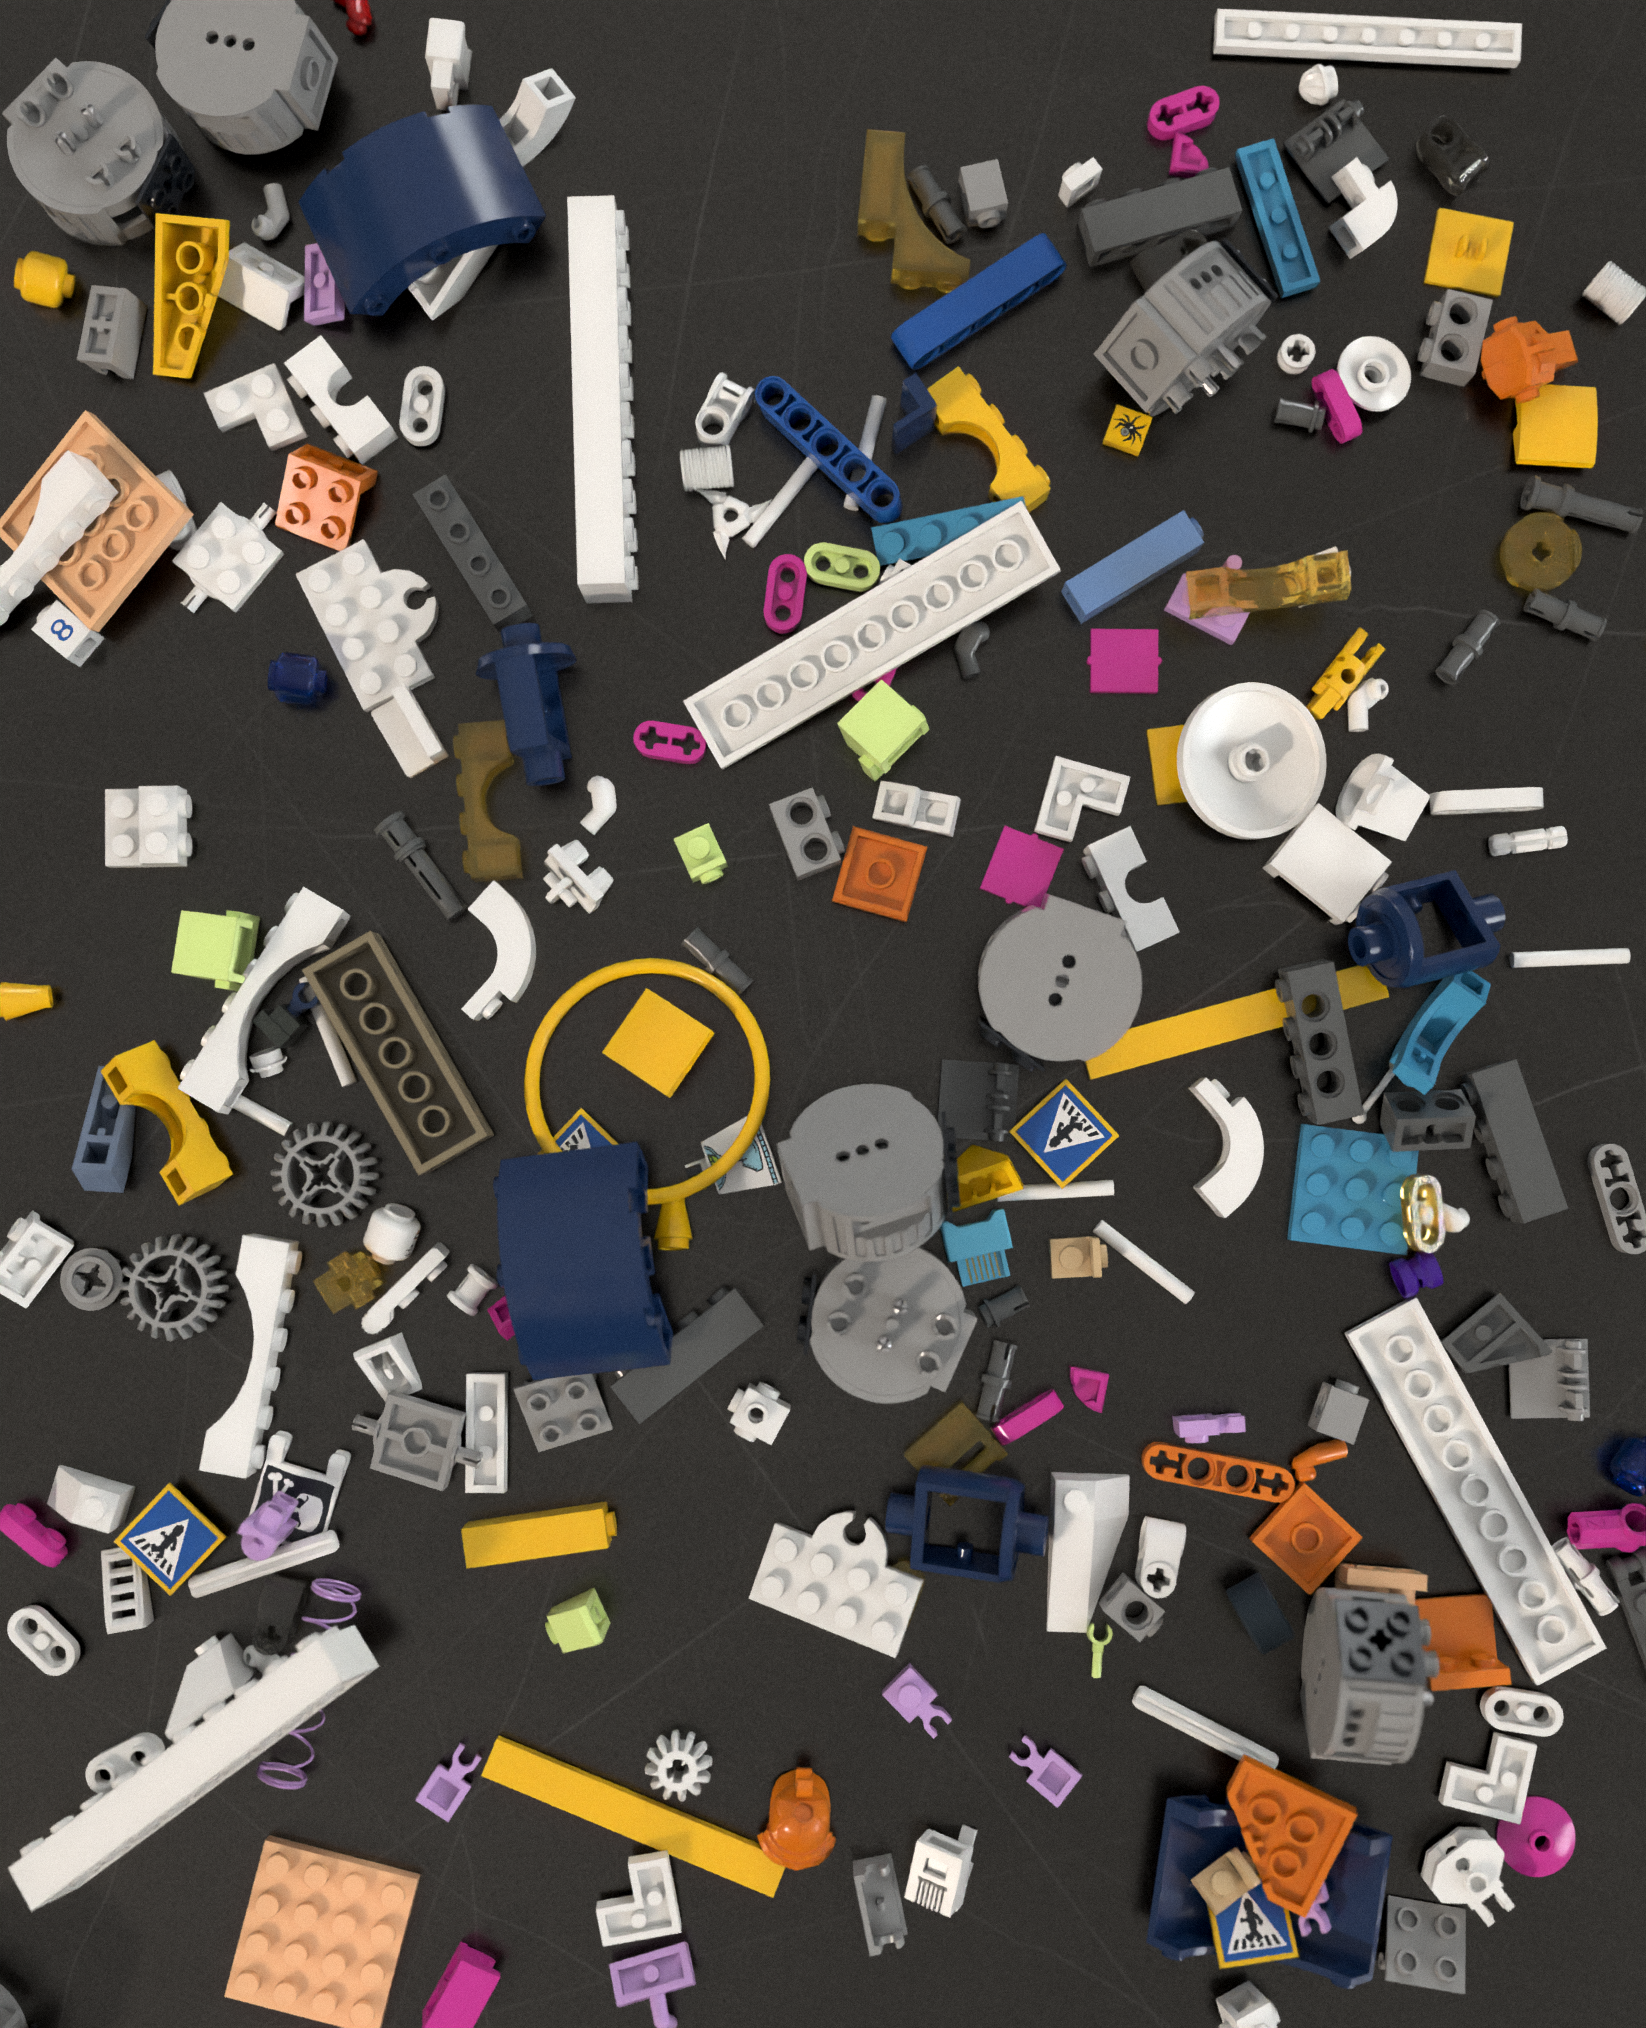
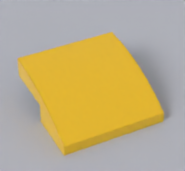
[1513,384,1598,468]
[602,988,714,1098]

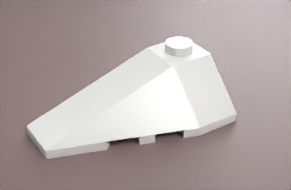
[1046,1472,1130,1633]

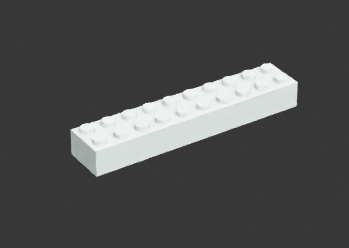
[567,195,639,603]
[8,1625,379,1911]

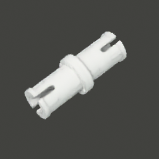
[1552,1537,1620,1616]

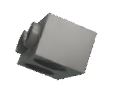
[1418,289,1493,387]
[769,787,845,881]

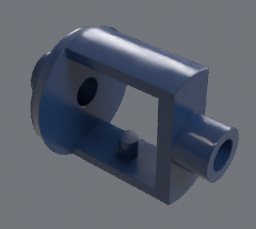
[476,623,577,786]
[1348,870,1505,988]
[885,1465,1049,1583]

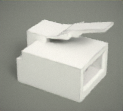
[904,1824,978,1917]

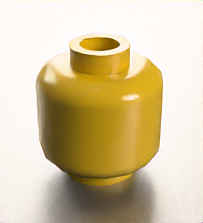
[14,251,75,308]

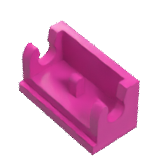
[422,1941,500,2028]

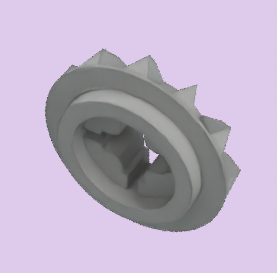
[60,1248,125,1311]

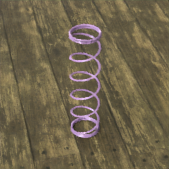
[256,1578,362,1789]

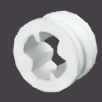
[1277,334,1315,374]

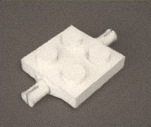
[172,502,284,613]

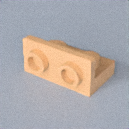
[1335,1563,1428,1605]

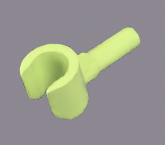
[1086,1623,1113,1678]

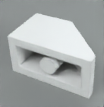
[47,1465,135,1534]

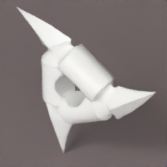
[697,490,772,559]

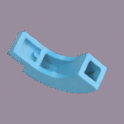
[1389,971,1491,1095]

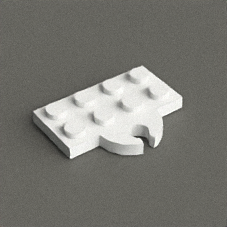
[295,539,439,712]
[748,1510,923,1658]

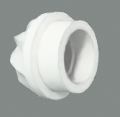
[1299,64,1338,105]

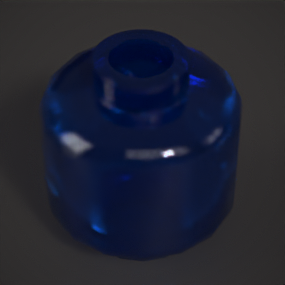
[268,652,327,705]
[1610,1435,1646,1497]

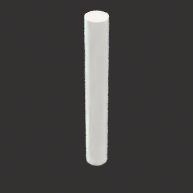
[844,395,887,511]
[742,453,822,548]
[1509,948,1630,968]
[299,977,357,1087]
[233,1095,293,1137]
[997,1180,1114,1202]
[1093,1220,1195,1304]

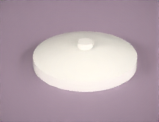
[1177,682,1327,840]

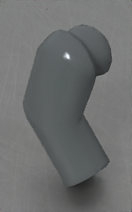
[954,622,990,679]

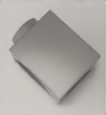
[958,159,1008,228]
[1308,1379,1369,1445]
[1098,1572,1165,1642]

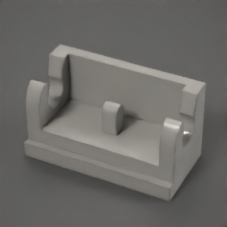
[77,285,148,379]
[853,1853,908,1956]

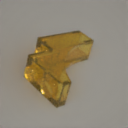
[858,129,970,293]

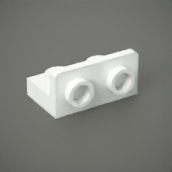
[0,1211,74,1309]

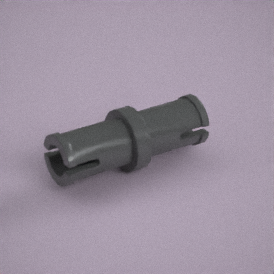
[907,165,967,244]
[1524,588,1607,642]
[1435,609,1500,685]
[681,927,753,996]
[975,1340,1018,1423]

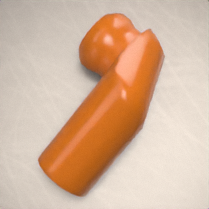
[1291,1439,1348,1482]

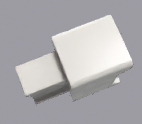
[425,18,472,110]

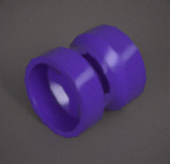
[1389,1248,1444,1299]

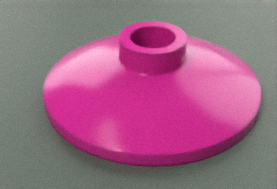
[1496,1796,1576,1877]

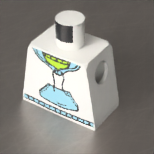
[685,1116,782,1194]

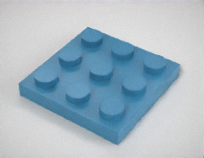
[1287,1124,1419,1255]

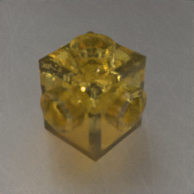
[313,1251,383,1314]

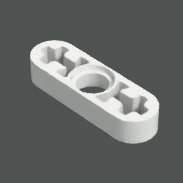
[1429,787,1544,815]

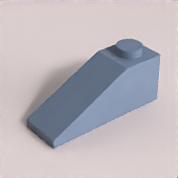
[72,1066,136,1193]

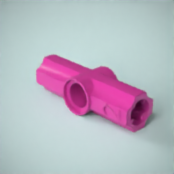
[1567,1503,1646,1552]

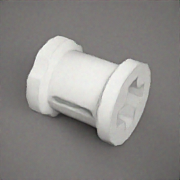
[447,1264,499,1316]

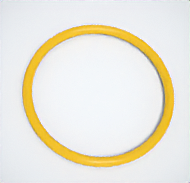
[524,958,770,1205]

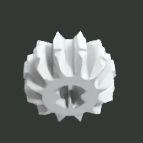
[645,1729,713,1802]

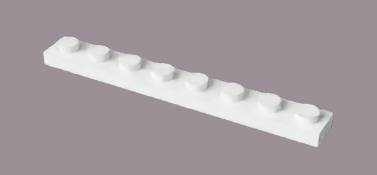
[1213,9,1522,68]

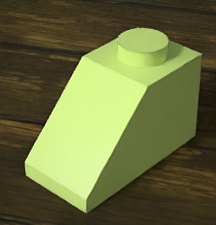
[545,1588,610,1653]

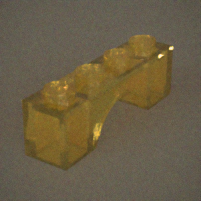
[1185,551,1352,620]
[453,720,523,883]

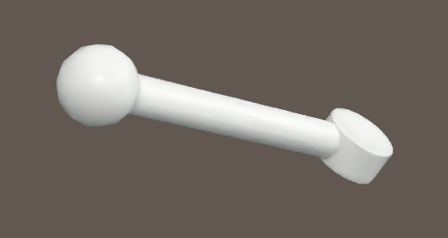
[1352,1062,1395,1124]

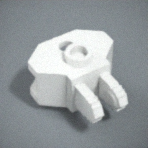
[1420,1827,1515,1927]

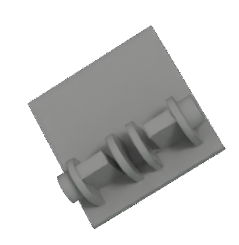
[1509,1338,1590,1421]
[513,1373,613,1452]
[1378,1895,1466,1995]

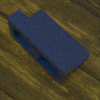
[891,373,937,454]

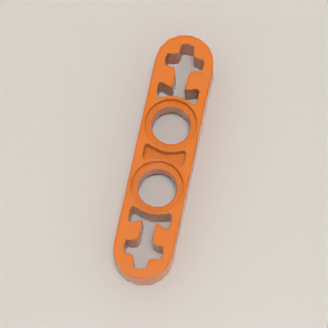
[1141,1442,1295,1502]

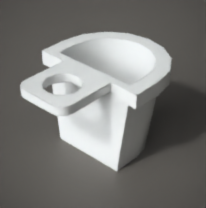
[1336,753,1431,841]

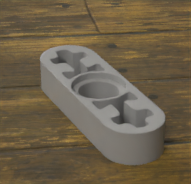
[1587,1144,1646,1254]

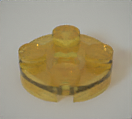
[1500,512,1582,592]

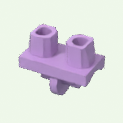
[237,1491,299,1561]

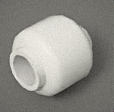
[363,1203,421,1265]

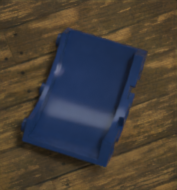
[298,105,546,316]
[493,1142,673,1380]
[1146,1795,1393,1989]

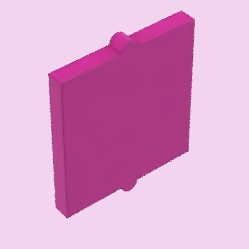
[1086,629,1162,694]
[980,826,1064,908]

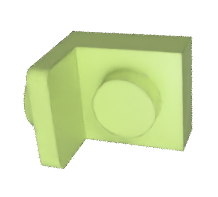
[674,823,728,884]

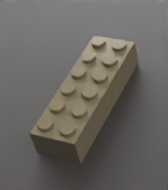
[302,931,494,1175]

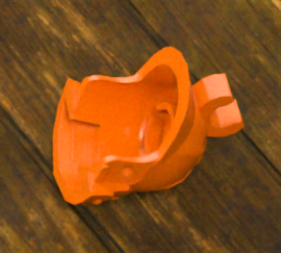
[757,1767,836,1871]

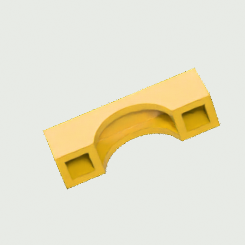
[927,366,1051,513]
[101,1040,233,1206]

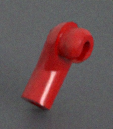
[332,0,372,36]

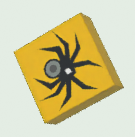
[1102,405,1153,457]

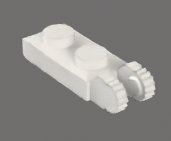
[361,1242,450,1335]

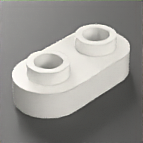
[399,366,445,446]
[7,1605,80,1676]
[1480,1686,1563,1737]
[85,1732,165,1795]

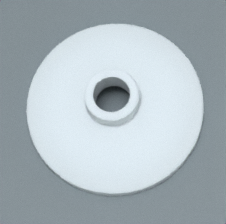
[1337,336,1411,411]

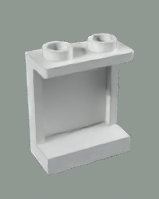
[1262,803,1392,925]

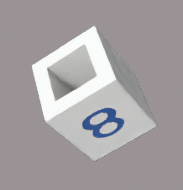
[31,600,105,667]

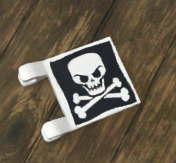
[249,1430,351,1545]

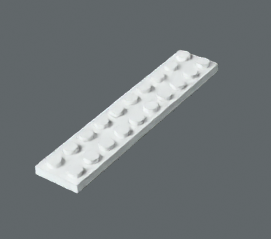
[683,501,1061,769]
[1344,1296,1606,1686]

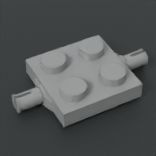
[352,1390,483,1491]

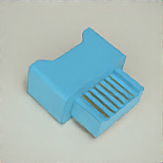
[939,1208,1013,1287]

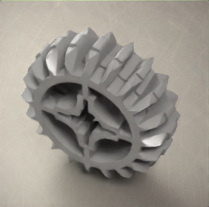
[270,1121,379,1227]
[119,1234,229,1341]

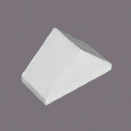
[353,1332,423,1402]

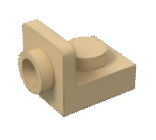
[1048,1236,1108,1279]
[1191,1847,1261,1915]

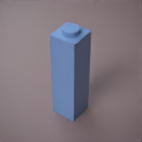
[1061,510,1204,624]

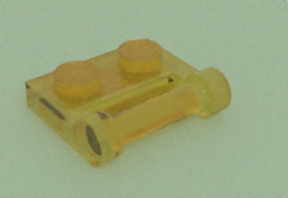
[903,1401,1008,1507]

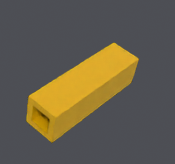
[461,1502,617,1569]

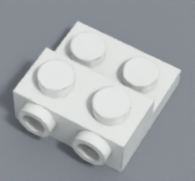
[105,785,192,868]

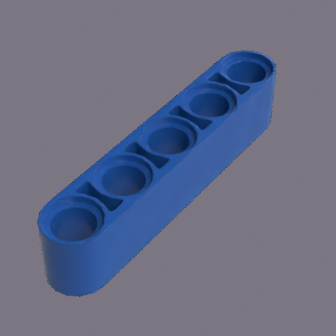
[891,233,1067,370]
[755,376,903,523]

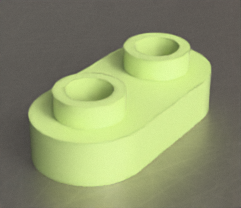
[804,542,880,592]

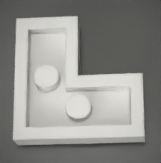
[204,363,307,452]
[1034,756,1130,842]
[1438,1732,1537,1824]
[596,1850,682,1947]

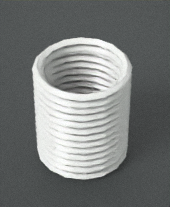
[1582,261,1646,325]
[680,444,734,492]

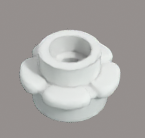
[249,1046,287,1078]

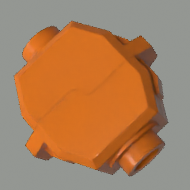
[1481,316,1578,404]

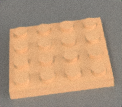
[0,410,194,632]
[224,1835,421,2028]

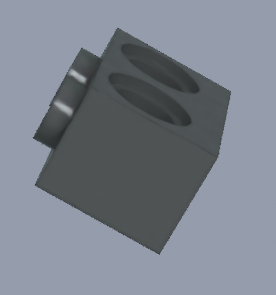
[1380,1089,1476,1152]

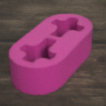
[1147,86,1220,140]
[1312,369,1362,444]
[634,721,707,764]
[991,1389,1064,1446]

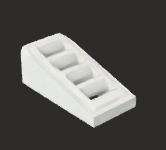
[101,1547,154,1634]

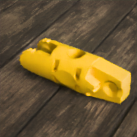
[1306,627,1385,720]

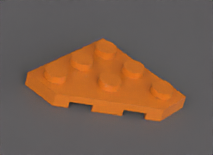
[1226,1754,1357,1918]

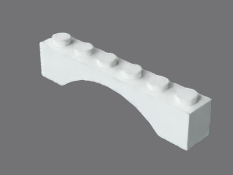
[0,450,119,626]
[178,887,351,1115]
[199,1233,302,1479]

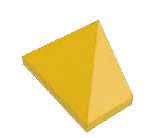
[947,1144,1023,1212]

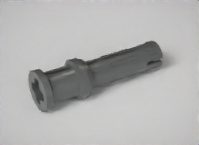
[1520,475,1643,534]
[374,811,468,921]

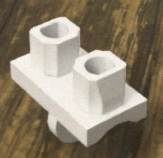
[543,840,613,914]

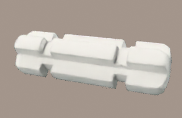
[1488,826,1568,856]

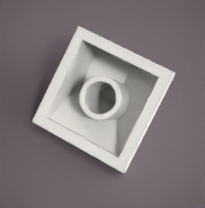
[165,1633,257,1740]

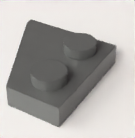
[1440,1293,1553,1374]

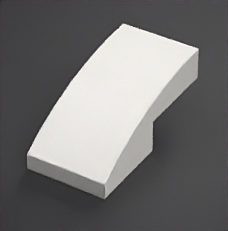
[873,781,961,837]

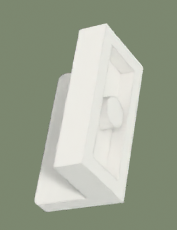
[218,242,305,330]
[371,683,449,778]

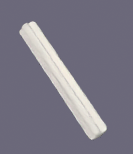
[188,1530,339,1598]
[1132,1685,1279,1769]

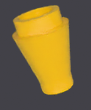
[0,982,53,1021]
[654,1198,693,1251]

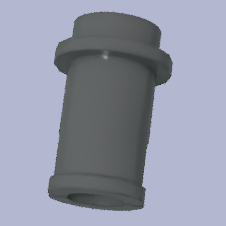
[1275,398,1326,433]
[977,1285,1030,1328]

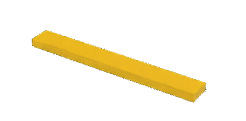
[1084,965,1389,1080]
[481,1735,785,1898]

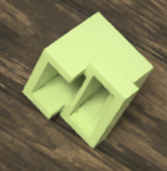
[837,679,929,782]
[171,910,260,992]

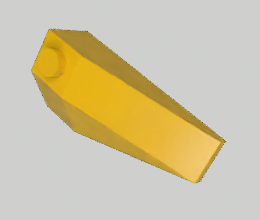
[153,213,230,378]

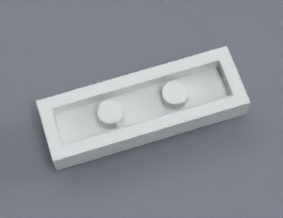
[465,1372,508,1493]

